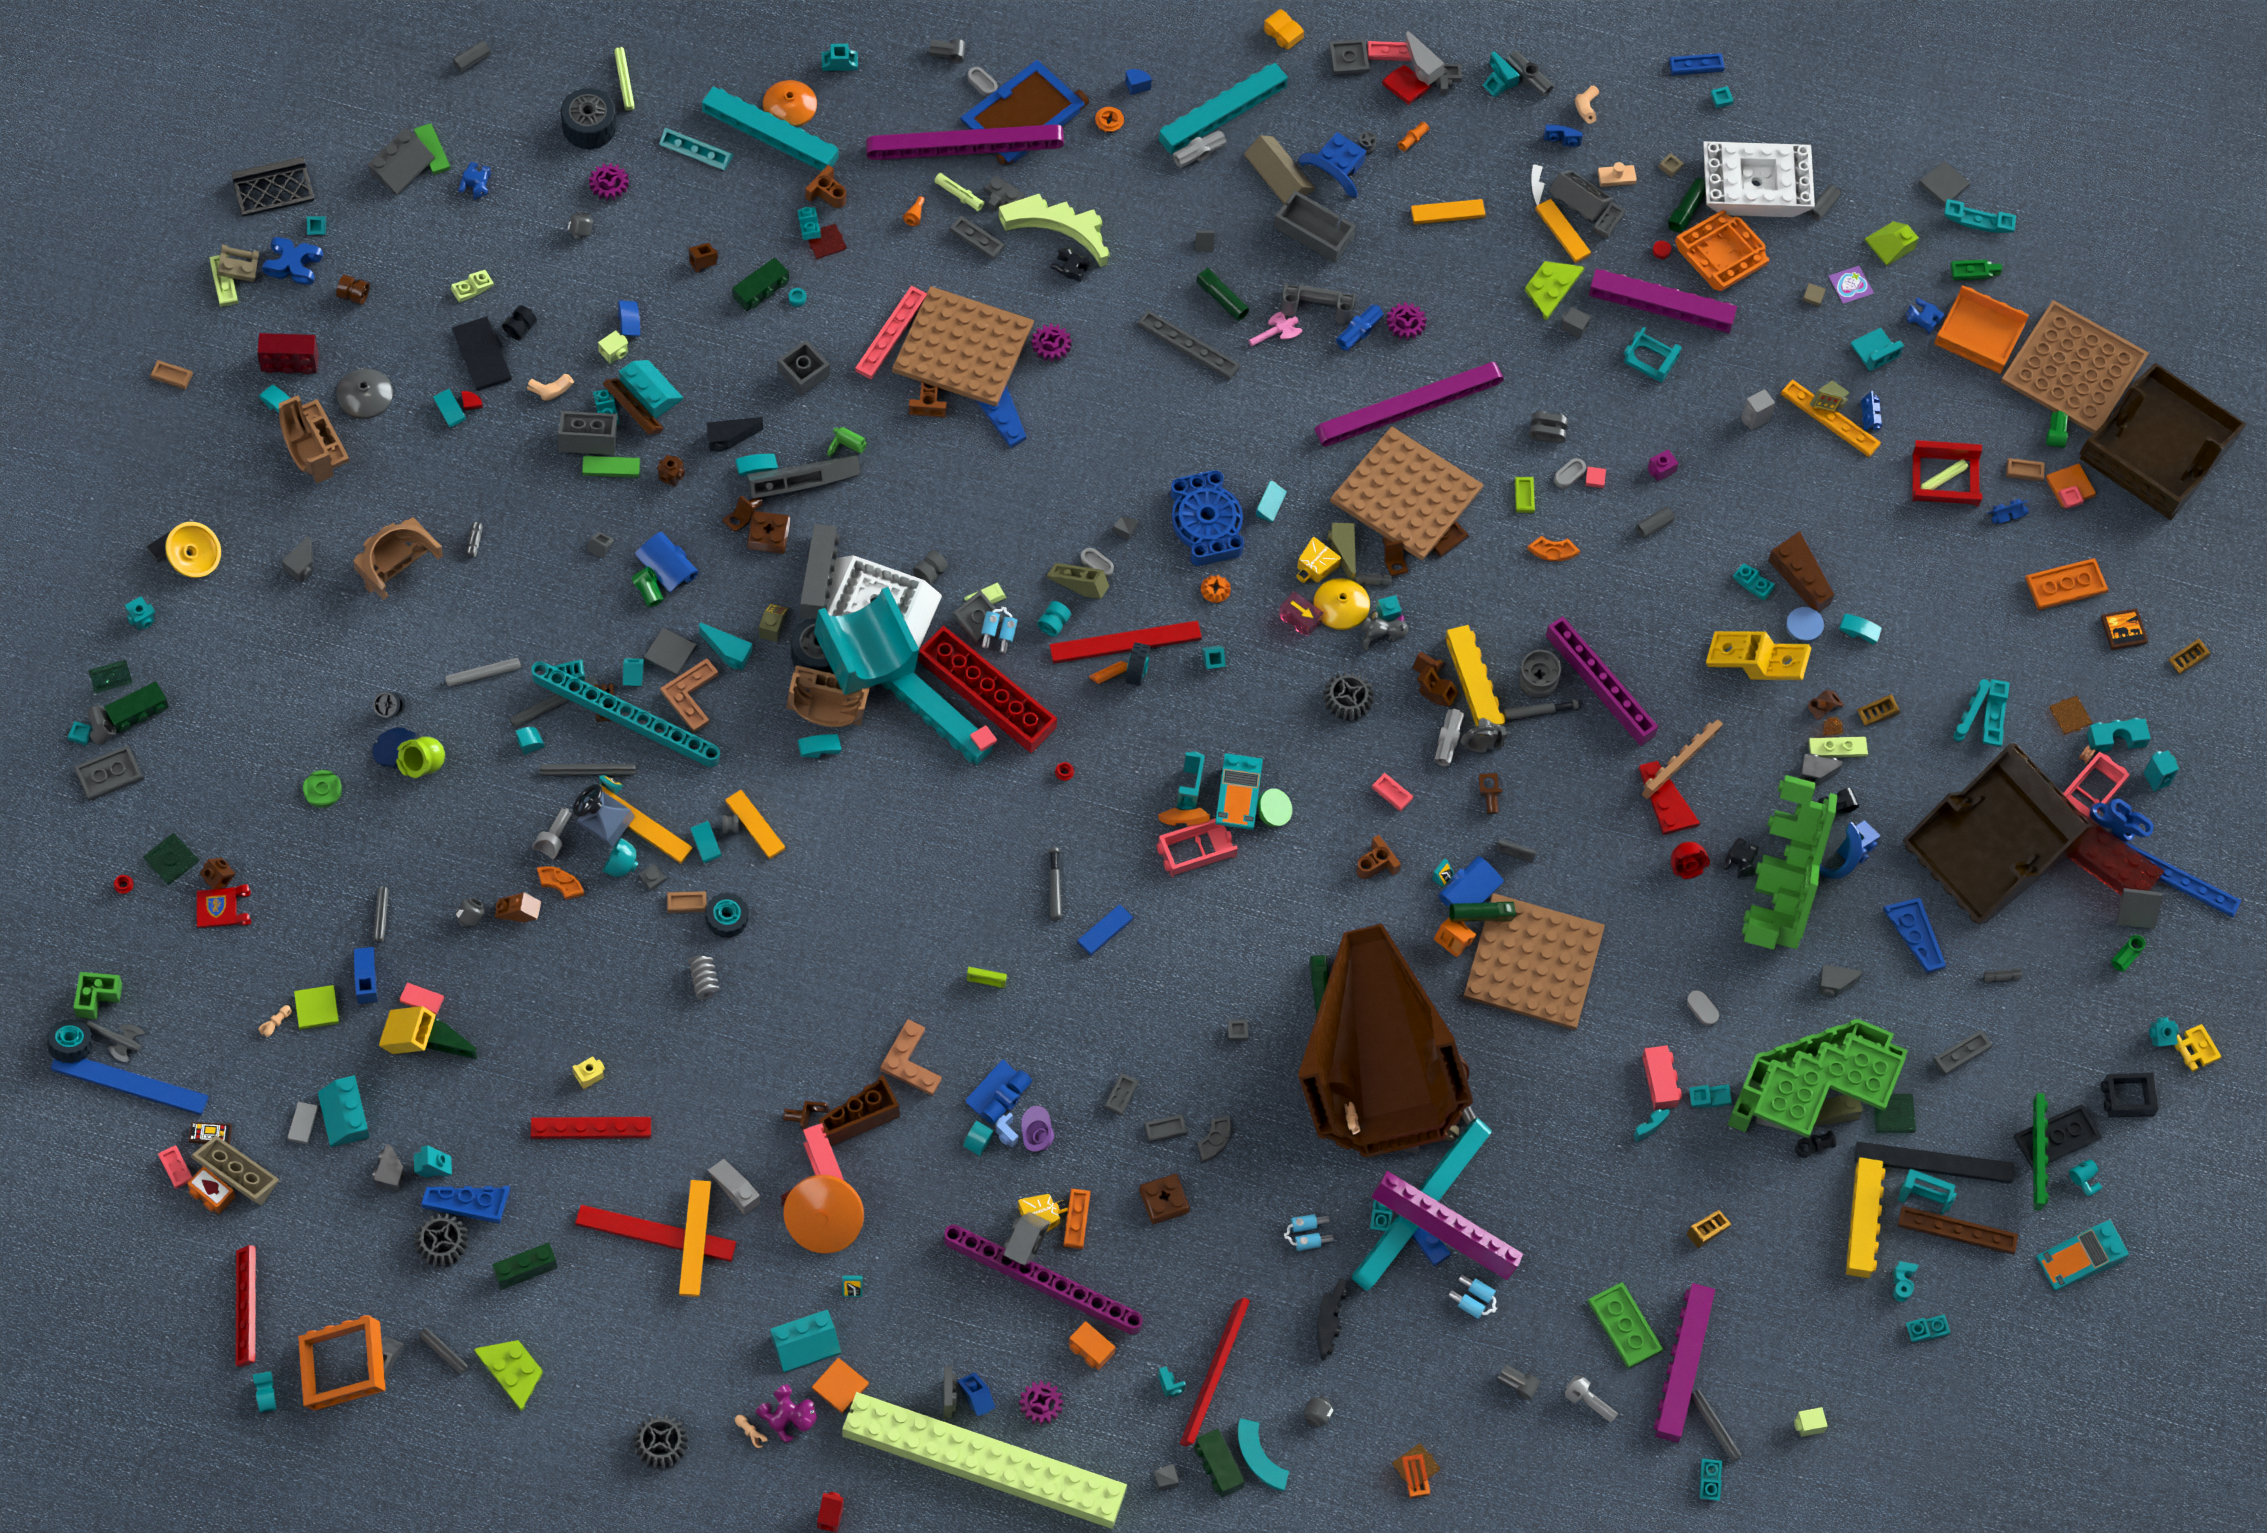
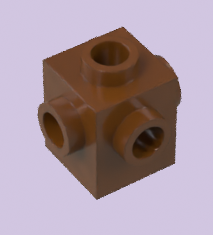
[657,455,685,487]
[199,857,236,890]

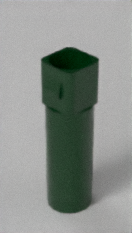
[1667,178,1706,233]
[1196,267,1250,321]
[1449,902,1516,922]
[1309,955,1329,1016]

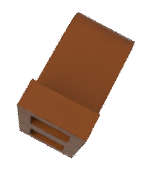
[805,165,846,208]
[909,380,947,418]
[1356,835,1401,879]

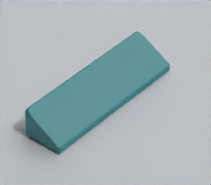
[659,128,734,170]

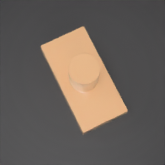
[1598,162,1637,187]

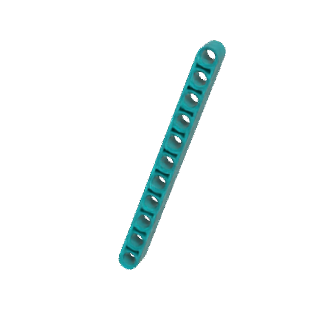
[531,661,720,767]
[1351,1117,1492,1291]

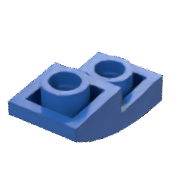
[1543,125,1583,147]
[618,300,640,337]

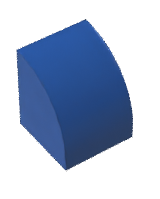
[1125,69,1152,95]

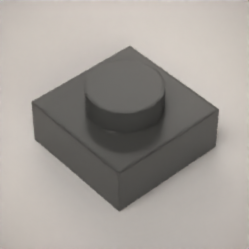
[639,864,666,891]
[1227,1019,1248,1041]

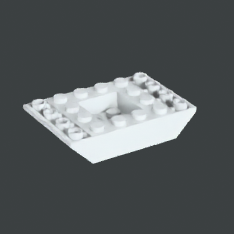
[1703,142,1815,217]
[809,555,942,648]

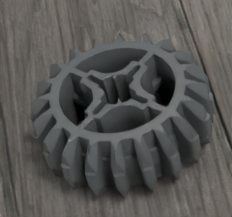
[1323,671,1374,721]
[414,1213,469,1267]
[633,1414,689,1469]

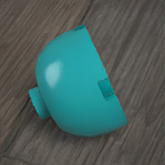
[602,838,638,877]

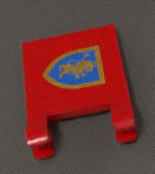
[197,884,251,928]

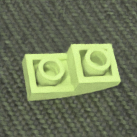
[451,270,494,303]

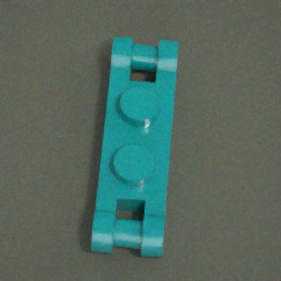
[1953,679,1990,742]

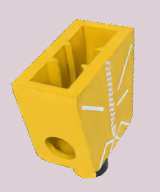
[1296,537,1341,583]
[1017,1194,1068,1232]

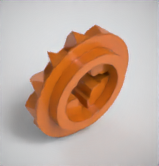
[1095,107,1124,133]
[1201,574,1231,603]

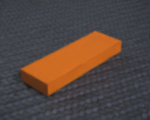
[1063,1188,1091,1249]

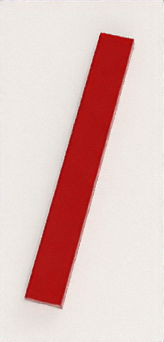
[1049,621,1202,664]
[575,1205,737,1262]
[1179,1297,1250,1447]

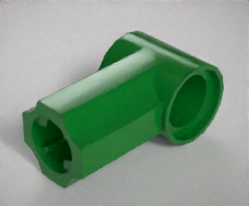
[2046,411,2068,448]
[632,566,663,607]
[2111,935,2146,973]

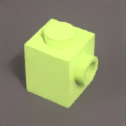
[598,331,628,364]
[1794,1407,1827,1437]

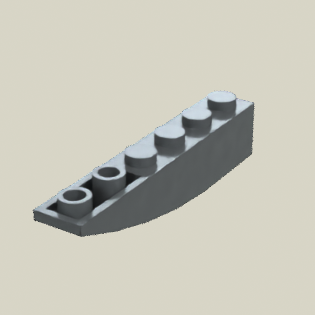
[747,455,861,498]

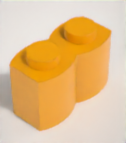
[1264,9,1304,50]

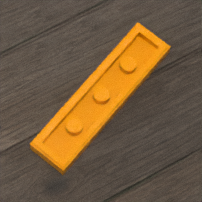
[1411,199,1485,225]
[1535,199,1591,263]
[725,790,785,860]

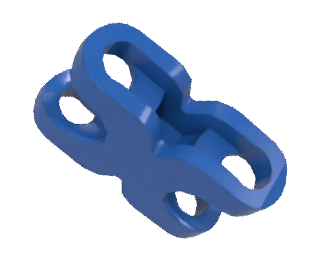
[262,237,323,285]
[2089,798,2154,842]

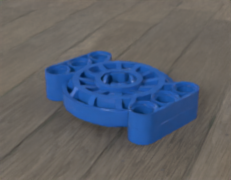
[1170,470,1244,566]

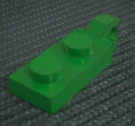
[1950,259,2002,280]

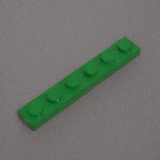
[2033,1093,2048,1211]

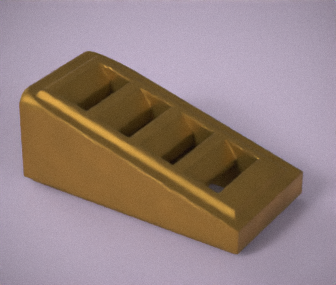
[2168,639,2210,675]
[1857,694,1900,727]
[1687,1210,1732,1248]

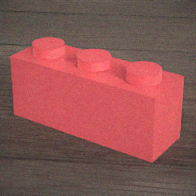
[1642,1045,1682,1110]

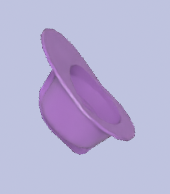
[1021,1106,1054,1152]

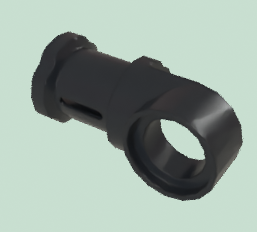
[1795,1130,1836,1158]

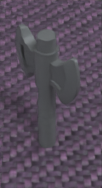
[86,1021,144,1062]

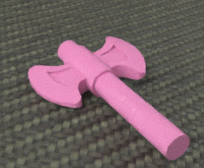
[1248,311,1302,347]

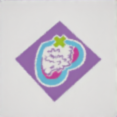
[1829,266,1874,304]

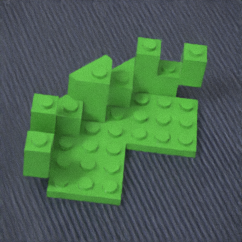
[1741,775,1837,950]
[1727,1019,1908,1138]

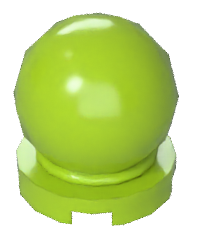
[396,736,445,778]

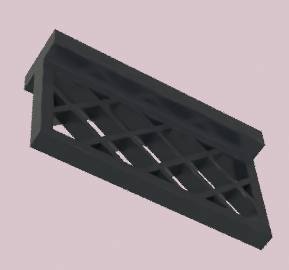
[231,156,314,217]

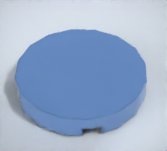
[1786,607,1824,643]

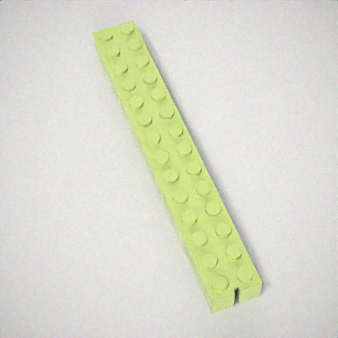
[842,1392,1127,1529]

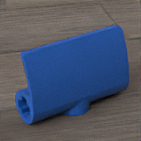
[635,532,699,593]
[1438,856,1504,907]
[966,1059,1032,1125]

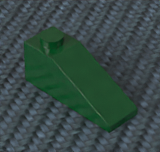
[426,1018,477,1059]

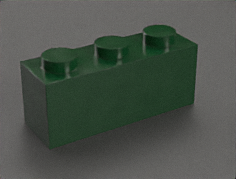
[732,257,789,311]
[104,681,169,733]
[492,1242,557,1290]
[1194,1429,1245,1498]

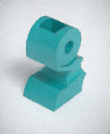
[1892,1261,1919,1302]
[253,1371,277,1413]

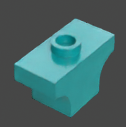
[821,44,858,71]
[414,1145,452,1178]

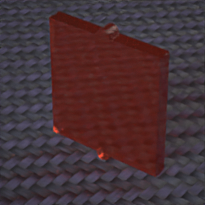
[808,224,847,259]

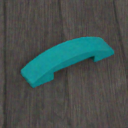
[1944,199,2016,233]
[1982,679,2010,747]

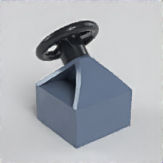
[573,784,635,847]

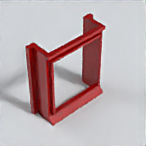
[1912,440,1982,507]

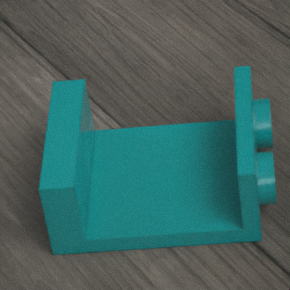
[1177,751,1205,810]

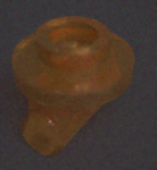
[1823,717,1843,735]

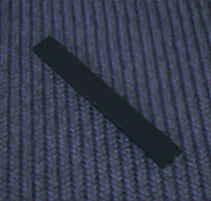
[1855,1141,2013,1183]

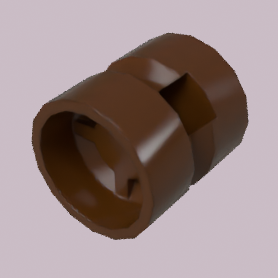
[336,274,370,305]

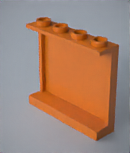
[1934,285,2029,374]

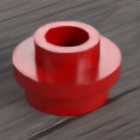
[1055,762,1074,781]
[114,875,134,894]

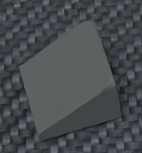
[1195,230,1215,252]
[587,531,615,558]

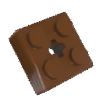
[747,511,790,554]
[1139,1174,1190,1224]

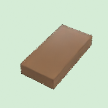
[150,360,193,390]
[2006,458,2045,482]
[667,891,707,913]

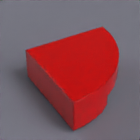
[461,391,483,410]

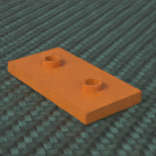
[2025,558,2109,610]

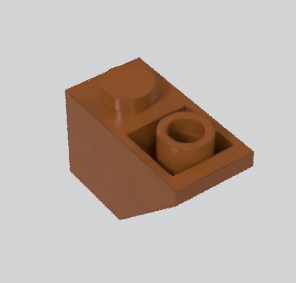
[495,892,541,923]

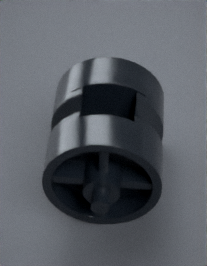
[502,305,537,341]
[373,692,405,717]

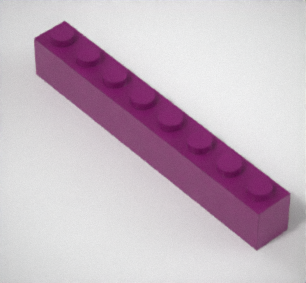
[1588,269,1737,334]
[1546,616,1658,746]
[1371,1171,1523,1280]
[1653,1283,1716,1443]

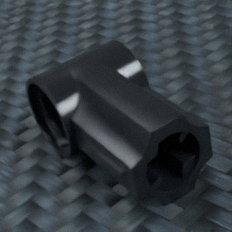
[1818,788,1859,813]

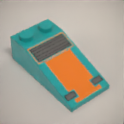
[1215,753,1263,830]
[2036,1220,2129,1291]

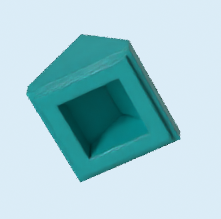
[1482,72,1506,97]

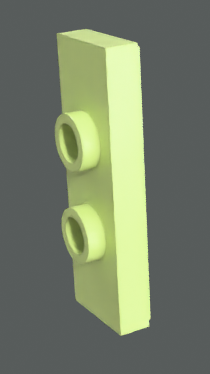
[1808,737,1868,758]

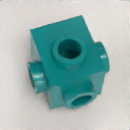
[125,596,155,631]
[2149,1017,2179,1046]

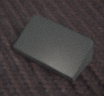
[1496,839,1537,862]

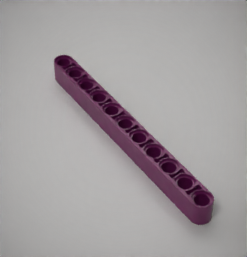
[866,125,1064,160]
[1314,362,1504,447]
[944,1225,1143,1335]

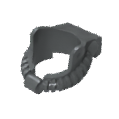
[1461,718,1508,753]

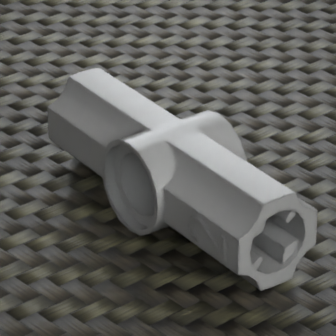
[1173,130,1227,168]
[1434,709,1464,767]

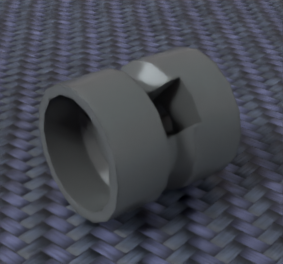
[913,550,948,585]

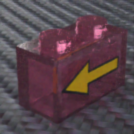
[1279,591,1324,636]

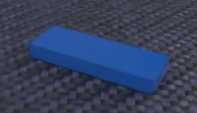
[1669,53,1725,76]
[1077,904,1133,956]

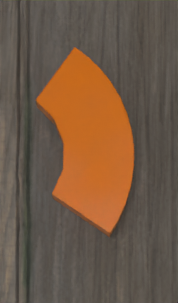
[1527,536,1580,561]
[1158,807,1210,826]
[537,866,585,900]

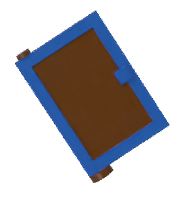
[960,60,1089,165]

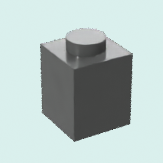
[1560,307,1591,339]

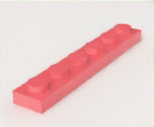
[855,286,927,379]

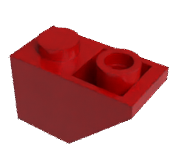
[817,1492,844,1533]

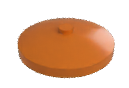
[783,1175,864,1253]

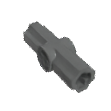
[1506,51,1554,97]

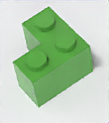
[73,972,122,1019]

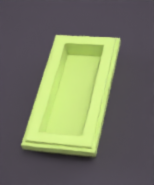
[964,583,1006,604]

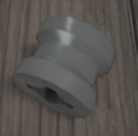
[1358,131,1377,154]
[722,814,739,834]

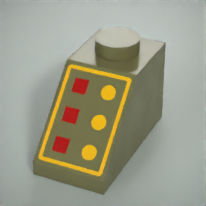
[1809,380,1850,412]
[759,603,789,642]

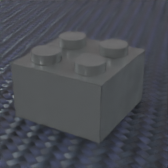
[777,340,830,396]
[1004,1212,1050,1265]

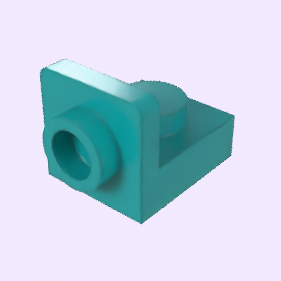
[1157,1366,1186,1397]

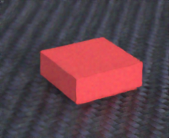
[1585,467,1606,488]
[2058,486,2084,509]
[970,725,997,752]

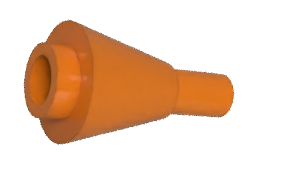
[903,196,925,226]

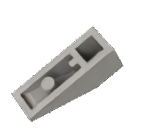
[1406,31,1444,85]
[708,1159,760,1216]

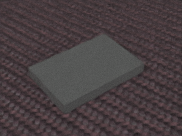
[74,745,144,801]

